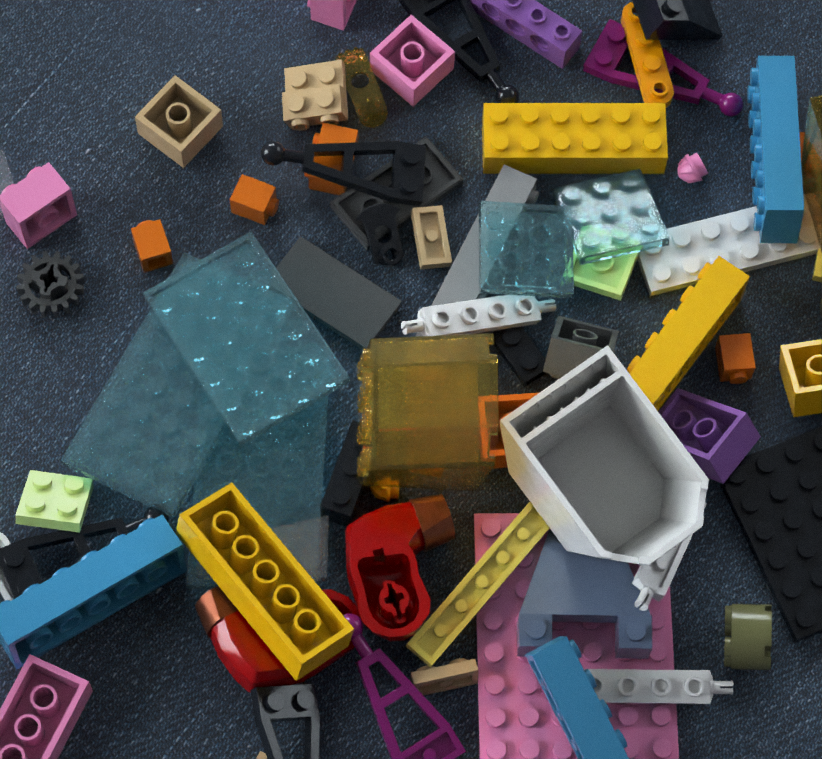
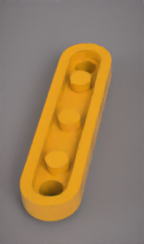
[621,2,674,108]

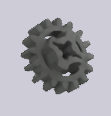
[16,251,85,318]

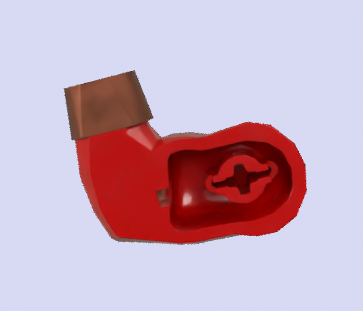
[345,494,455,641]
[195,586,363,693]

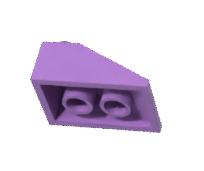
[658,388,761,484]

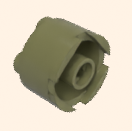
[724,603,772,671]

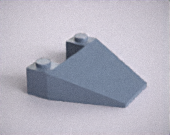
[517,530,652,659]

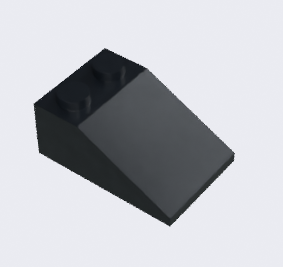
[632,0,722,40]

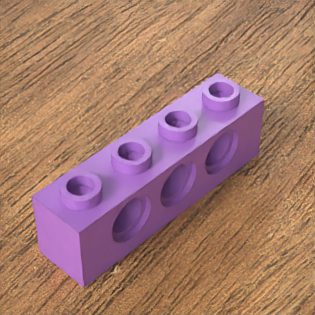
[470,0,582,69]

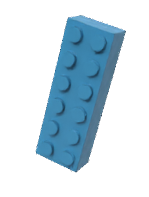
[747,56,804,243]
[0,514,187,670]

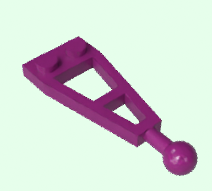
[583,19,743,117]
[343,613,466,759]

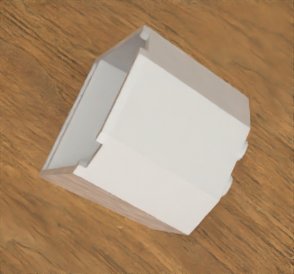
[500,345,709,566]

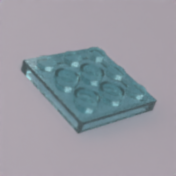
[553,169,670,265]
[479,201,574,298]

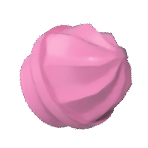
[677,152,708,183]

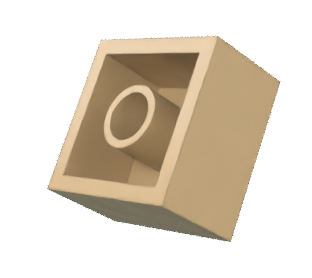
[135,75,223,168]

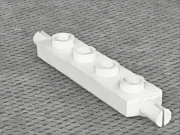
[401,291,556,341]
[632,502,707,611]
[584,669,733,704]

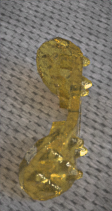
[335,47,388,128]

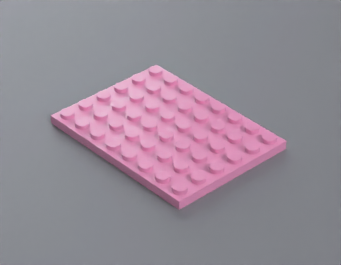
[474,513,679,759]

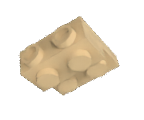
[282,59,348,131]

